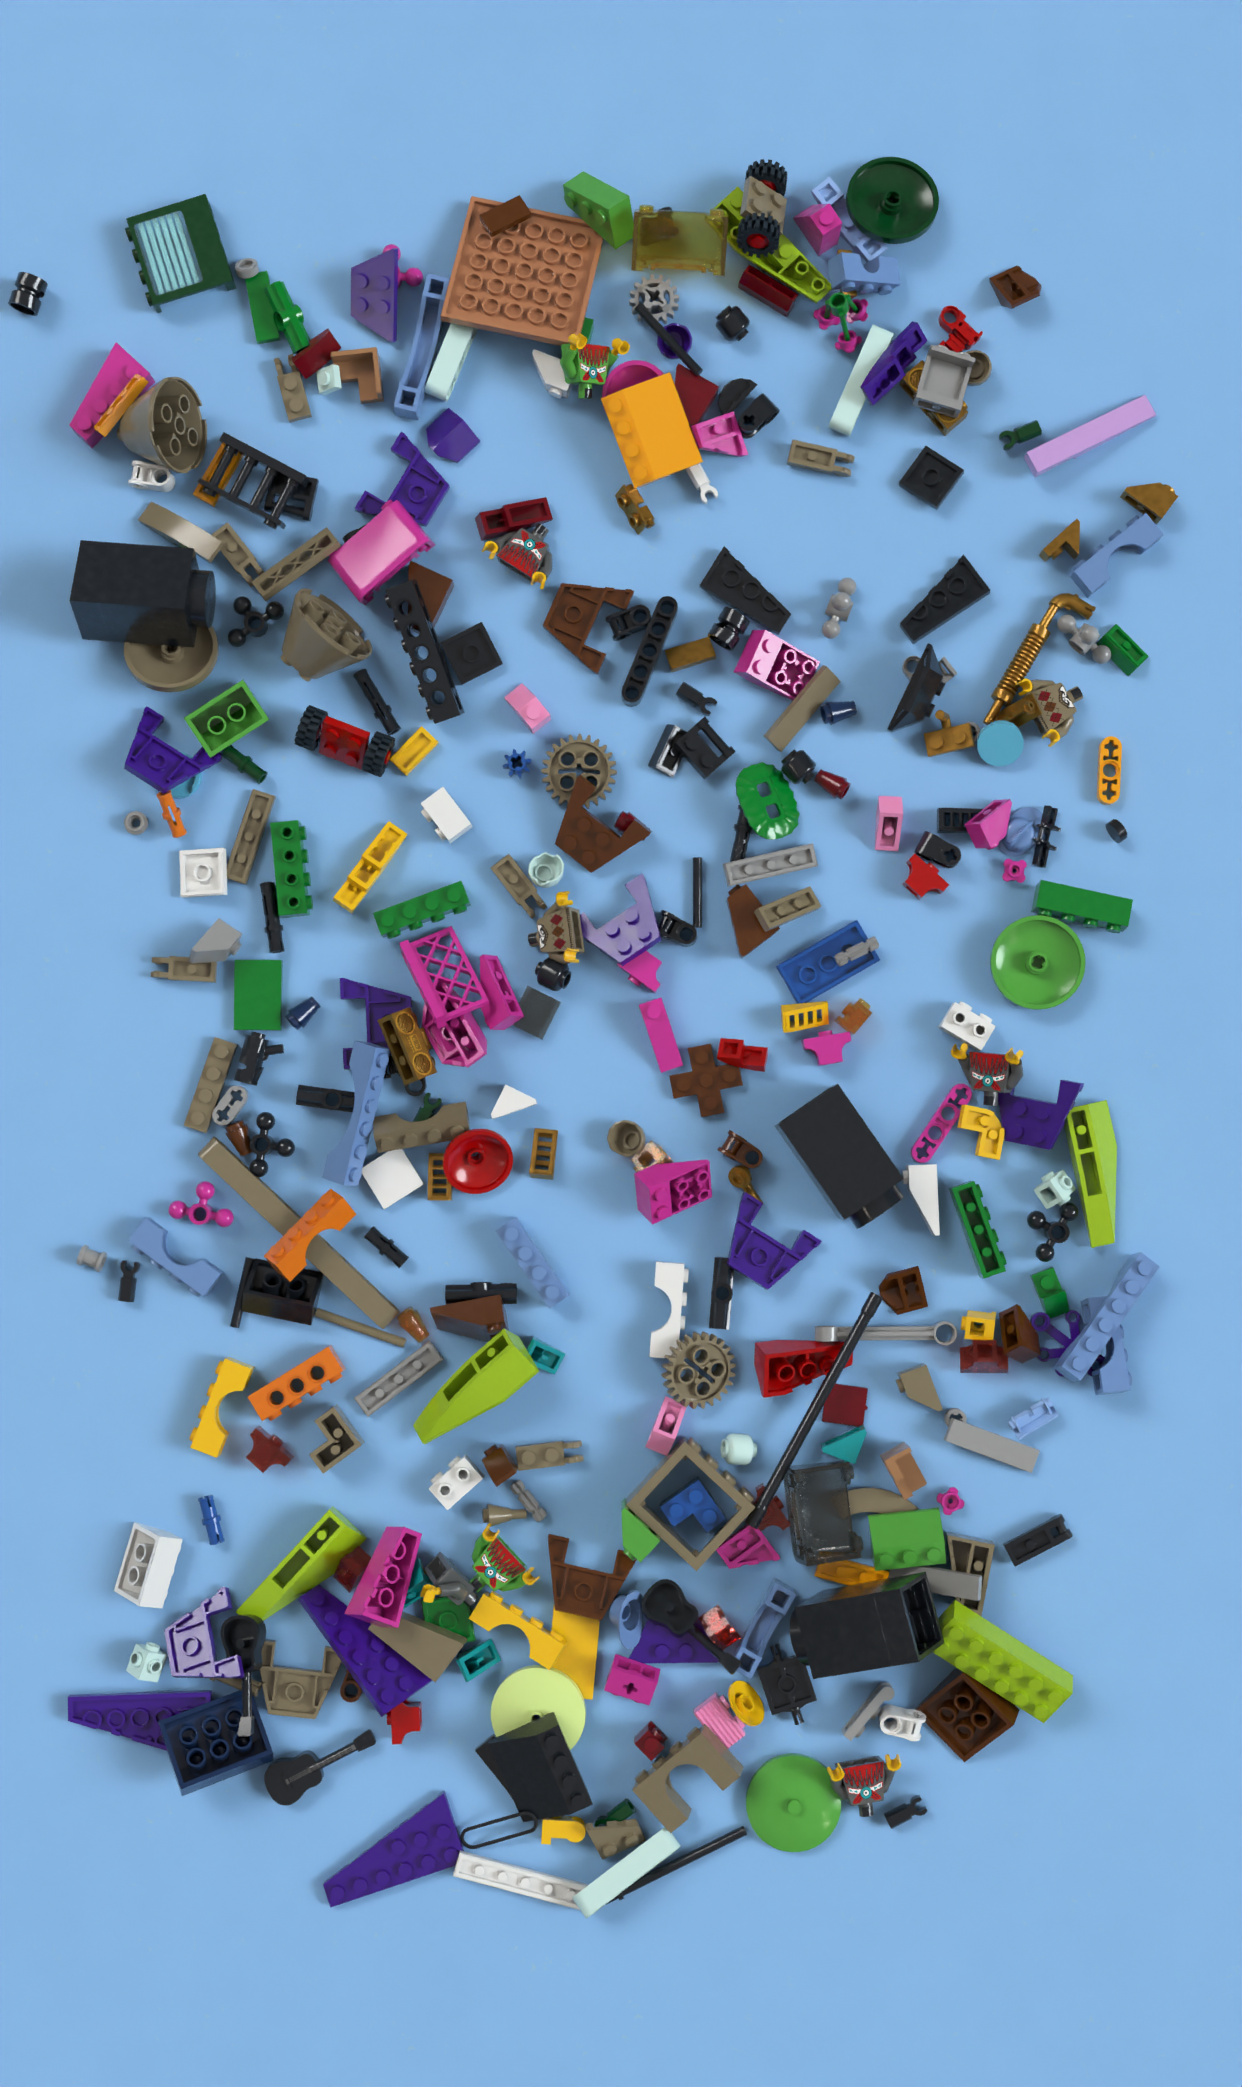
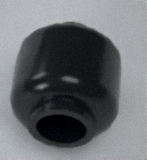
[716,305,750,341]
[781,749,816,784]
[535,957,571,991]

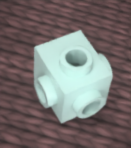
[1034,1170,1076,1209]
[126,1642,167,1682]

